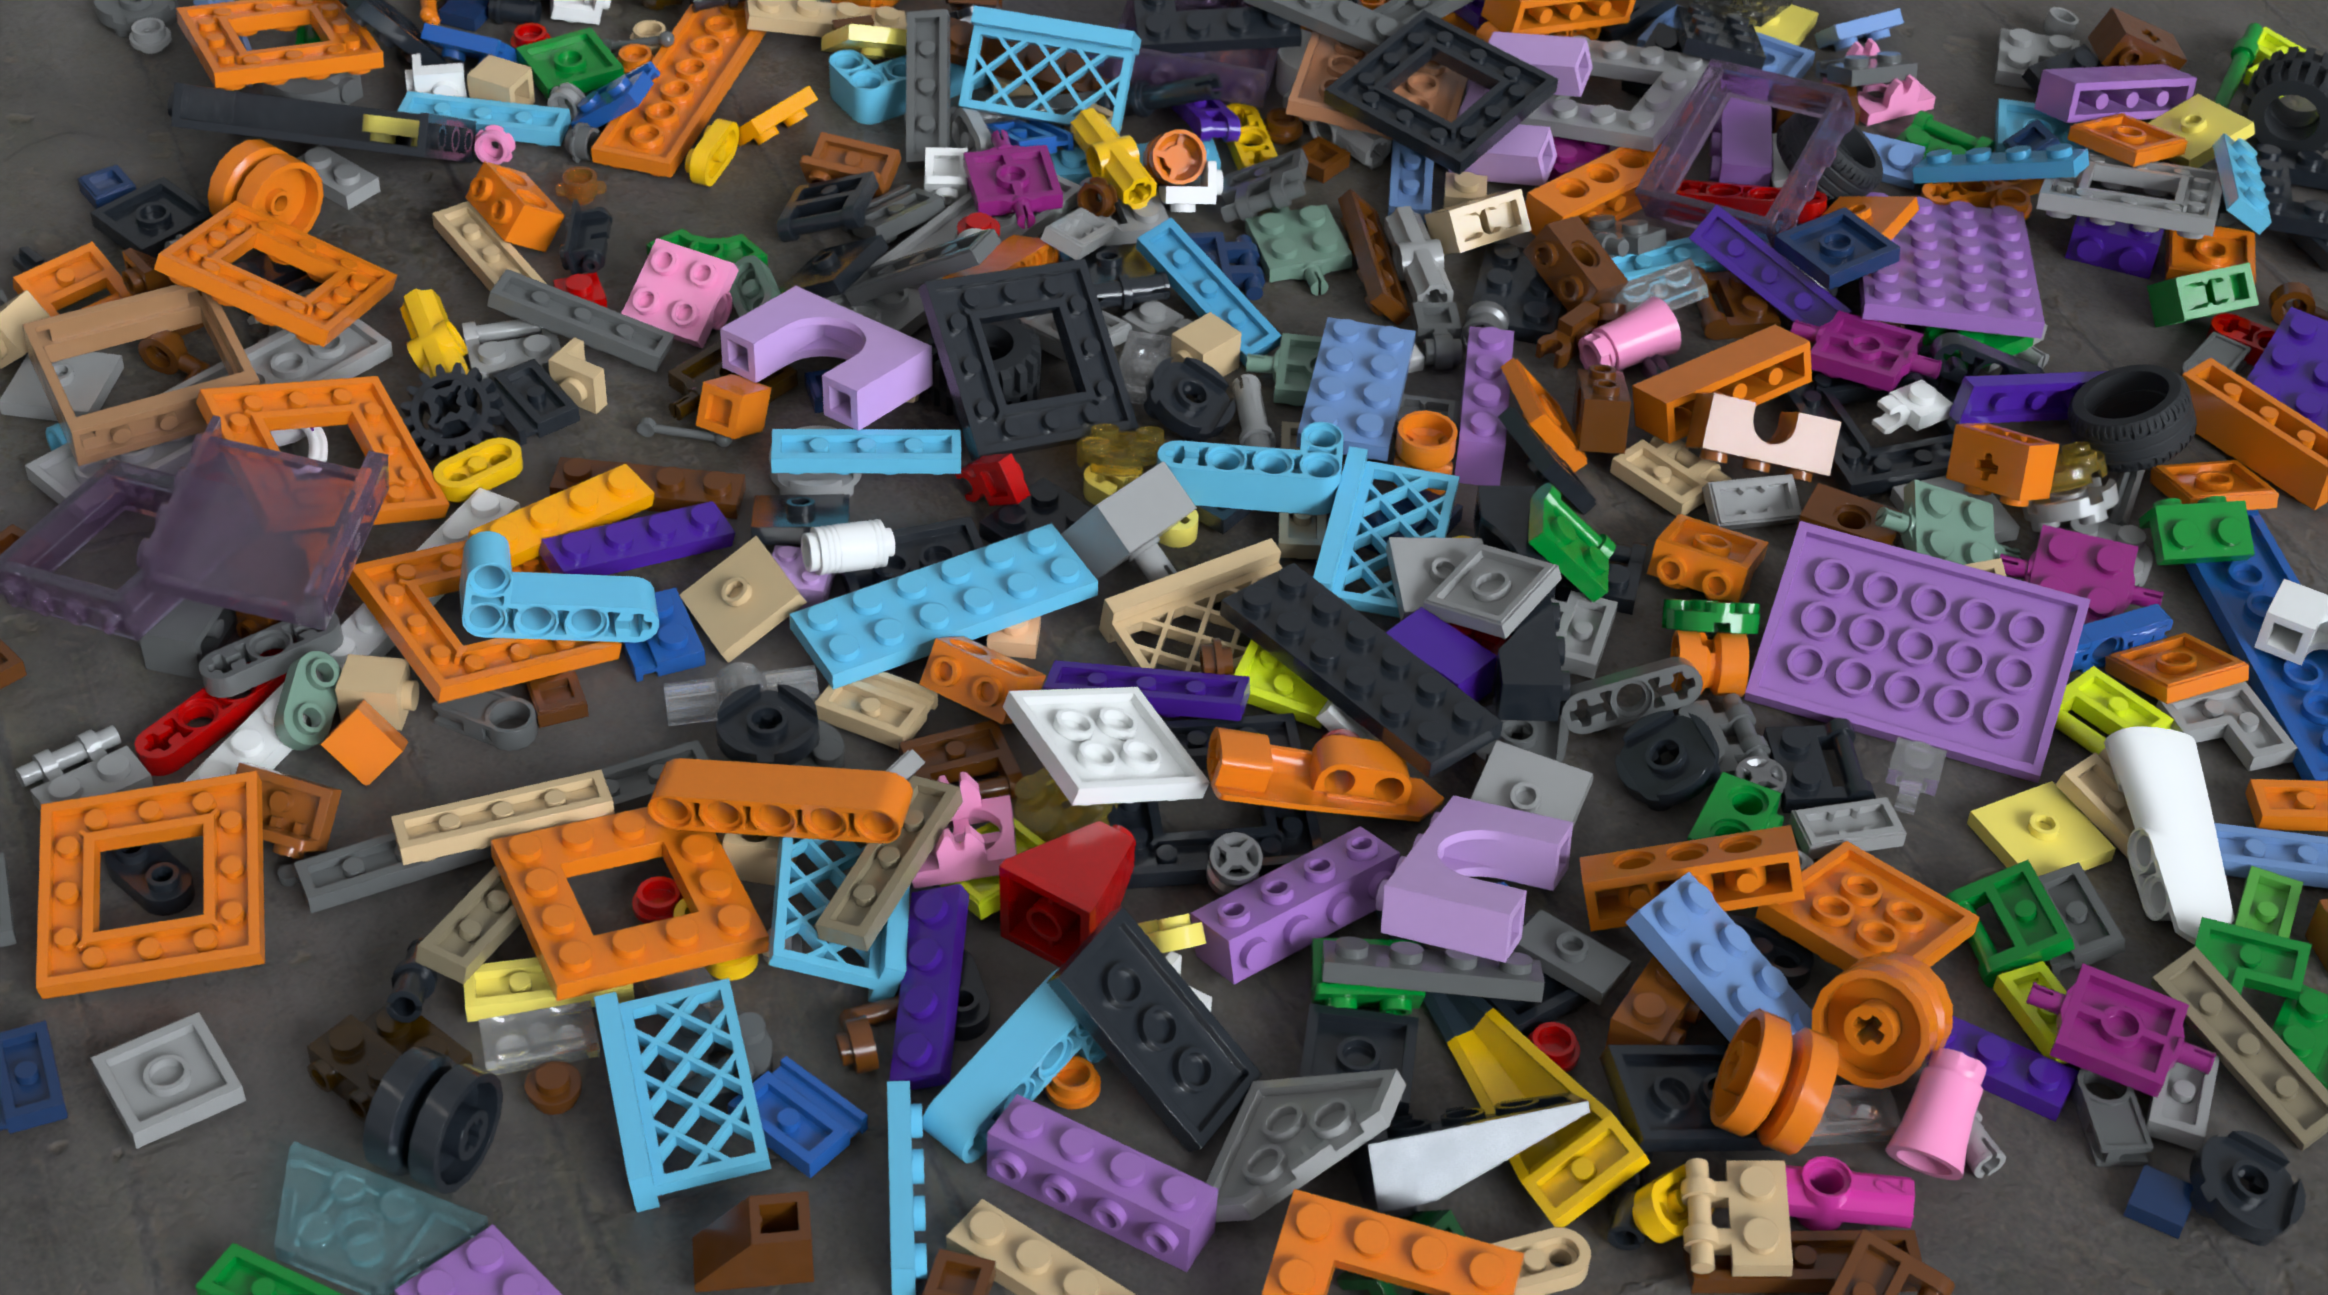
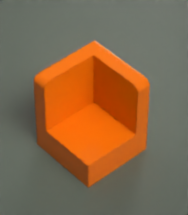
[696,374,772,439]
[321,700,409,785]

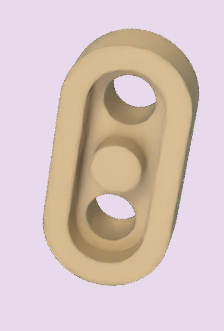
[1493,1227,1591,1295]

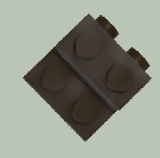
[307,1003,473,1122]

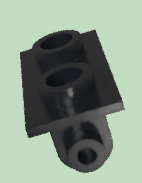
[560,199,613,275]

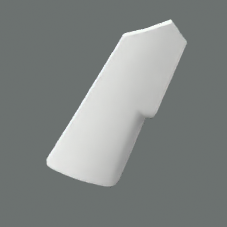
[2104,726,2235,945]

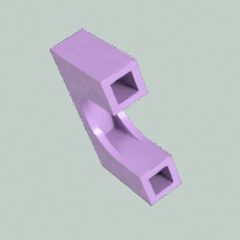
[1449,31,1593,186]
[720,286,933,431]
[1376,795,1573,963]

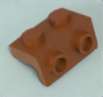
[799,132,902,199]
[236,762,342,859]

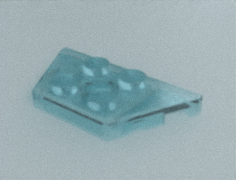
[274,1142,489,1295]

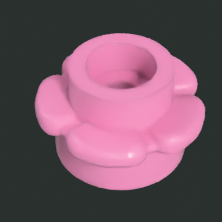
[474,125,516,165]

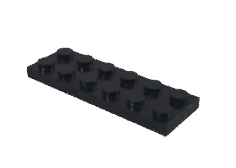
[1220,563,1503,778]

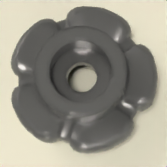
[565,122,601,163]

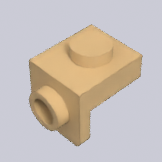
[548,338,607,414]

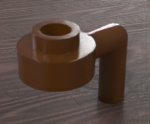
[2268,282,2328,325]
[138,330,211,383]
[835,995,899,1075]

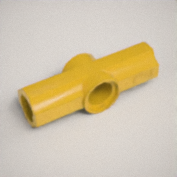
[1070,108,1157,210]
[400,288,469,378]

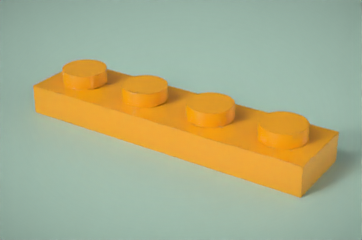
[468,463,655,568]

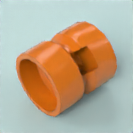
[1143,129,1207,186]
[1393,410,1458,495]
[1670,630,1749,697]

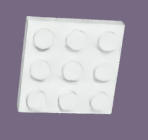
[1003,687,1210,806]

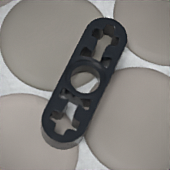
[1929,332,2045,384]

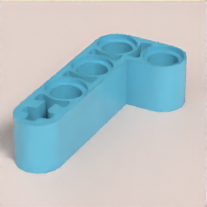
[829,50,990,124]
[1157,422,1344,515]
[459,531,659,643]
[922,968,1107,1163]

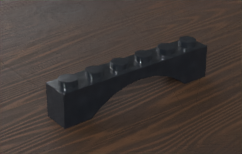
[1473,485,1571,721]

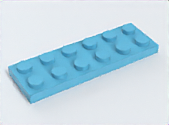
[789,523,1098,690]

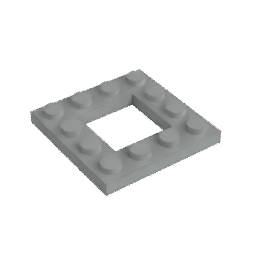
[1520,36,1717,152]
[2037,151,2222,239]

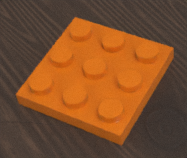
[1755,841,1980,971]

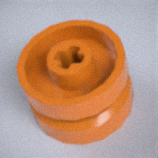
[207,139,324,233]
[1812,952,1953,1089]
[1710,1008,1839,1155]

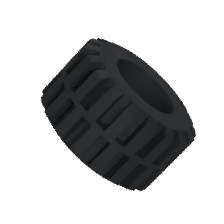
[2241,47,2328,154]
[927,319,1041,421]

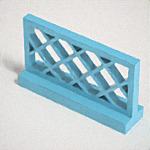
[958,5,1141,135]
[1313,446,1460,618]
[768,837,910,1002]
[594,978,771,1212]

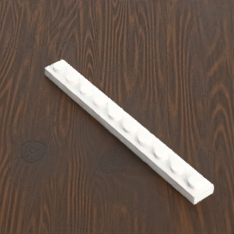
[184,487,520,782]

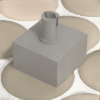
[1061,461,1197,582]

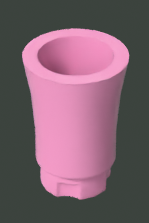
[1578,297,1681,371]
[1885,1048,1986,1180]

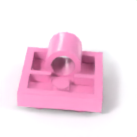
[621,238,739,349]

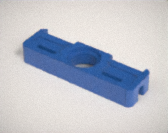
[2070,604,2173,673]

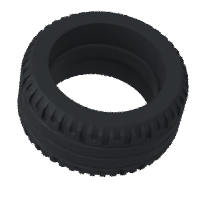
[1776,100,1883,207]
[2068,364,2197,472]

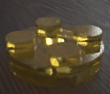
[1077,424,1168,477]
[2050,441,2108,493]
[1014,767,1119,842]

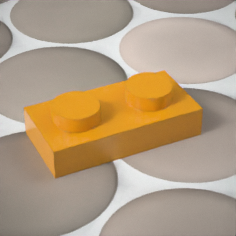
[738,85,818,147]

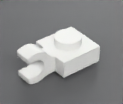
[1872,379,1953,434]

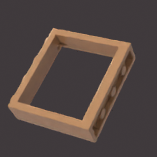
[22,284,260,466]

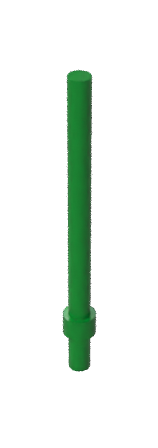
[2199,23,2263,168]

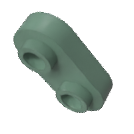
[729,255,781,317]
[274,651,342,751]

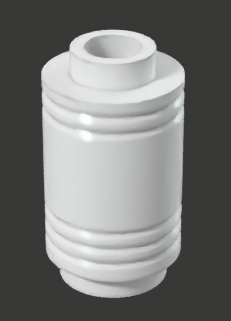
[801,519,895,576]

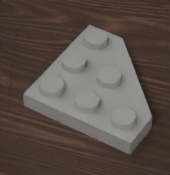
[1206,1069,1406,1222]

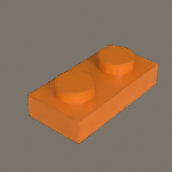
[2245,779,2328,831]

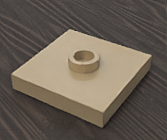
[680,536,807,663]

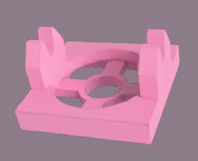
[1822,38,1936,126]
[912,772,1017,888]

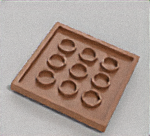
[1286,31,1468,139]

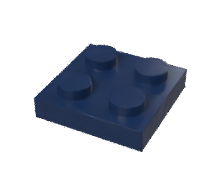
[1774,207,1900,290]

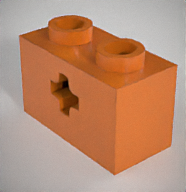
[1946,423,2059,507]

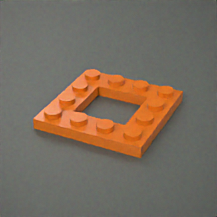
[176,0,384,90]
[154,201,397,347]
[196,376,450,536]
[348,540,622,704]
[36,771,265,999]
[491,807,769,1001]
[1262,1189,1524,1295]

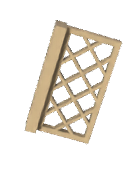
[1099,538,1283,675]

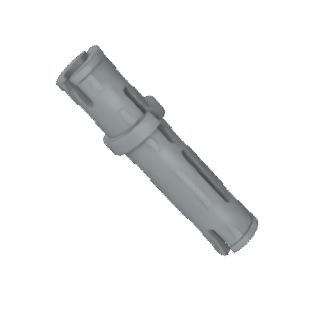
[1232,374,1276,448]

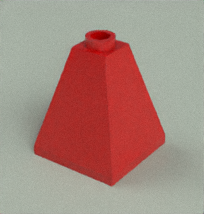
[999,821,1136,967]

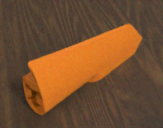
[1207,727,1445,822]

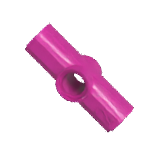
[1738,1156,1915,1231]

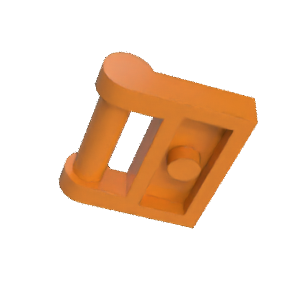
[13,241,132,317]

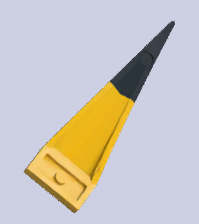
[1375,910,1650,1228]

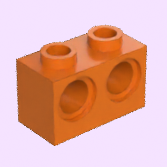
[465,161,565,253]
[919,636,1046,725]

